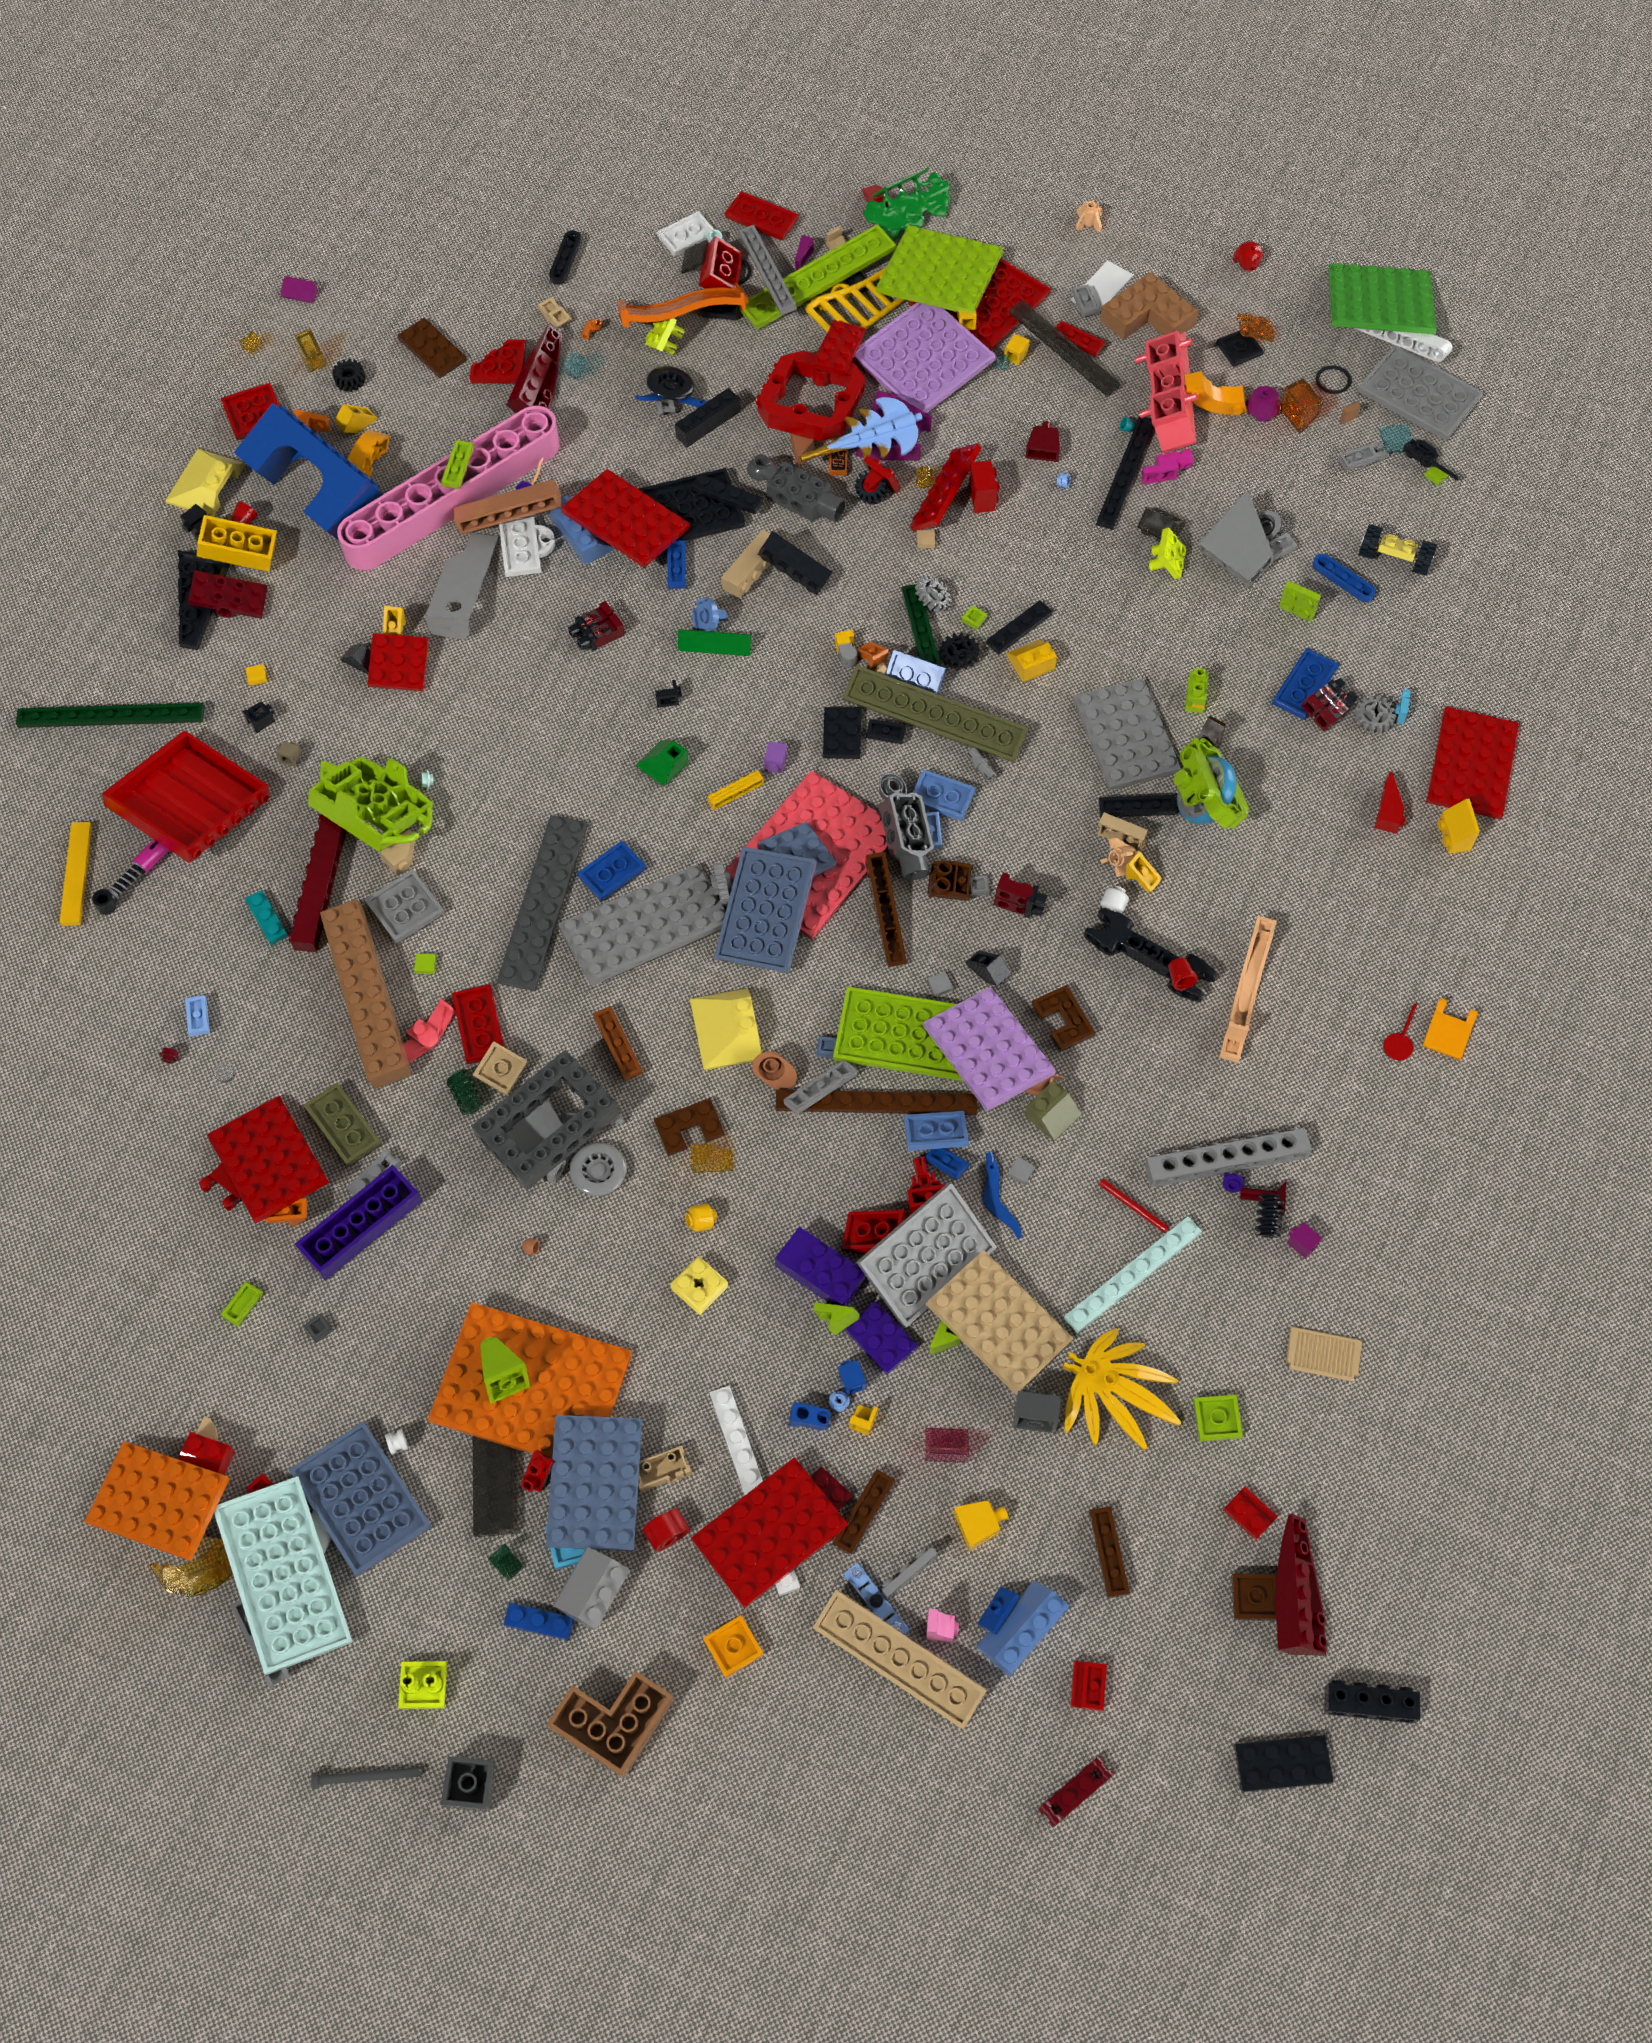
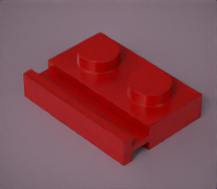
[1223,1486,1278,1540]
[1070,1660,1107,1712]

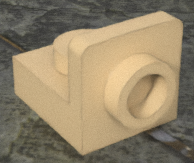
[826,226,847,250]

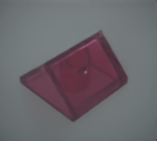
[925,1428,969,1463]

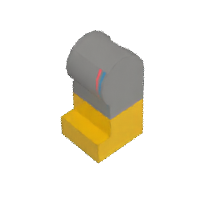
[835,629,857,668]

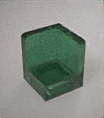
[488,1543,524,1582]

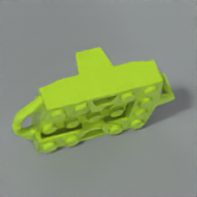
[308,756,433,852]

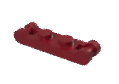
[1038,1756,1115,1828]

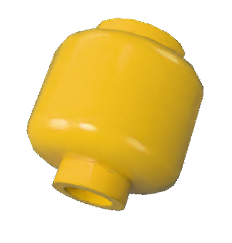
[685,1203,717,1232]

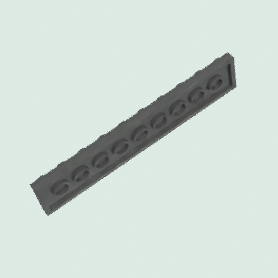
[497,815,588,991]

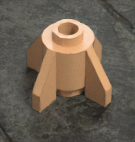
[1076,201,1103,232]
[1101,838,1136,877]

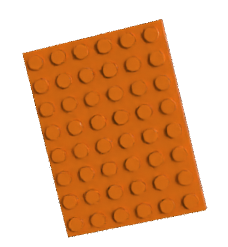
[428,1302,632,1459]

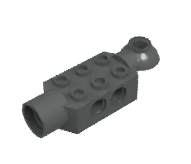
[747,454,846,522]
[879,773,934,881]

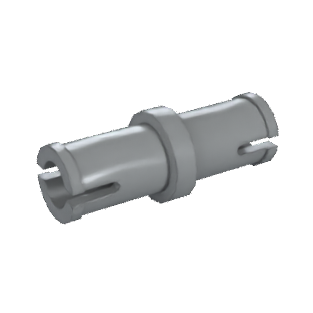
[966,747,997,782]

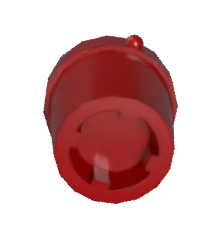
[229,501,258,525]
[1168,958,1198,990]

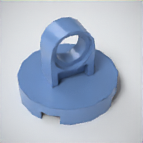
[692,598,727,632]

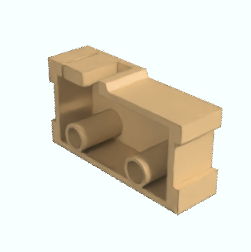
[1097,813,1148,852]
[638,1445,692,1492]

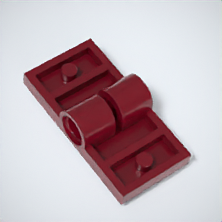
[188,570,268,619]

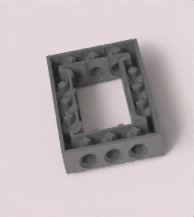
[471,1050,620,1191]

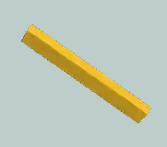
[59,822,92,926]

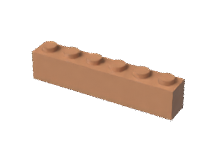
[454,479,562,534]

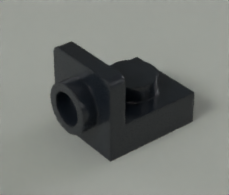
[655,680,682,708]

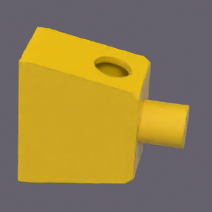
[953,1501,1009,1551]

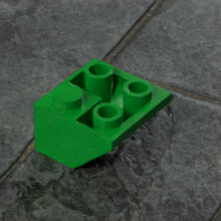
[636,740,689,787]

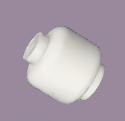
[1100,886,1129,914]

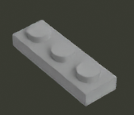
[882,1547,938,1601]

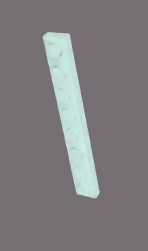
[1064,1217,1202,1334]

